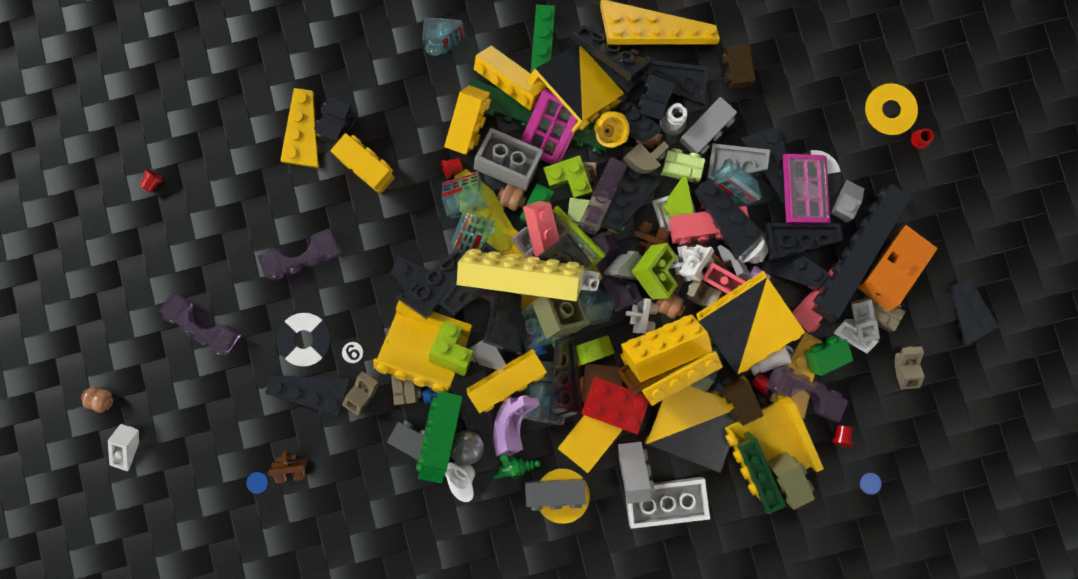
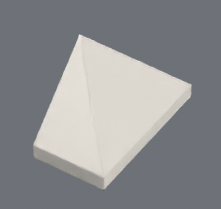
[834,319,879,353]

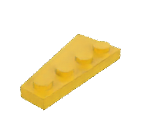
[281,88,319,168]
[769,332,822,419]

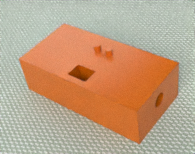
[857,225,938,312]

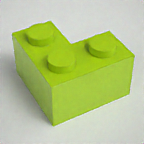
[544,155,592,199]
[632,243,678,300]
[429,320,473,376]

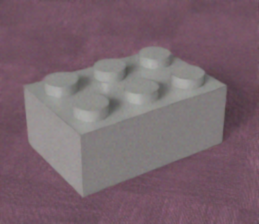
[474,128,543,191]

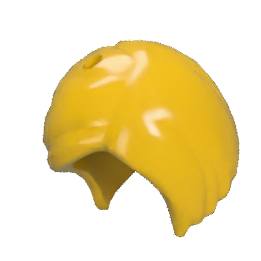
[594,111,630,148]

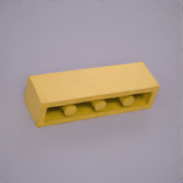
[474,46,548,111]
[466,349,547,413]

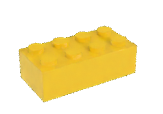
[621,314,713,383]

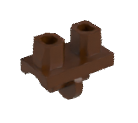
[634,220,670,253]
[268,450,308,483]

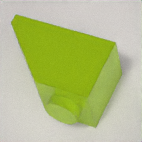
[663,176,694,220]
[576,336,615,365]

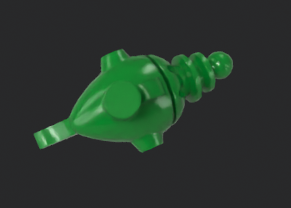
[493,454,541,479]

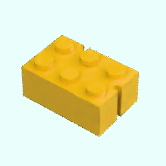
[444,85,491,154]
[330,133,395,195]

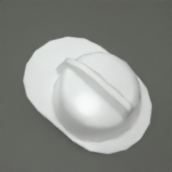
[739,235,768,264]
[445,461,475,502]

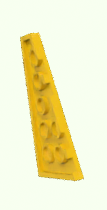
[600,0,720,45]

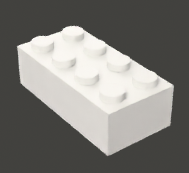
[625,477,710,529]

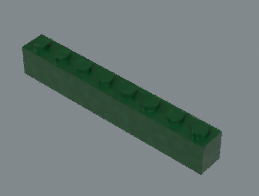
[469,79,608,155]

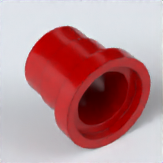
[911,129,934,149]
[441,158,463,179]
[139,169,163,193]
[750,373,775,396]
[833,426,853,447]

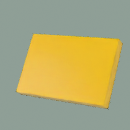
[558,415,623,473]

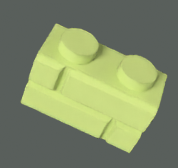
[661,148,705,184]

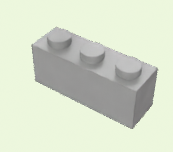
[679,97,737,155]
[618,442,654,504]

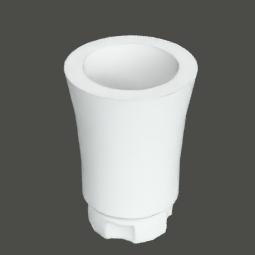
[660,103,687,135]
[750,347,792,375]

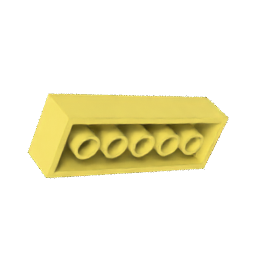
[457,249,584,301]

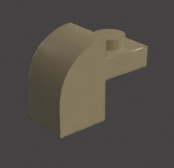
[623,141,669,174]
[687,280,725,308]
[895,346,925,390]
[342,371,379,416]

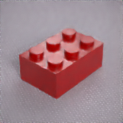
[581,377,649,434]

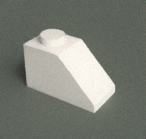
[108,424,139,471]

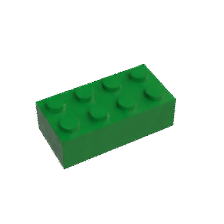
[416,391,462,484]

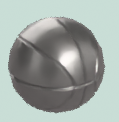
[450,430,484,465]

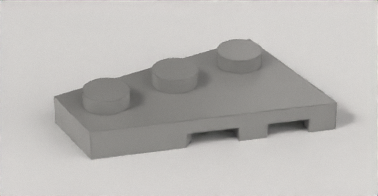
[708,144,770,181]

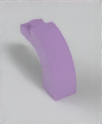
[493,395,539,456]

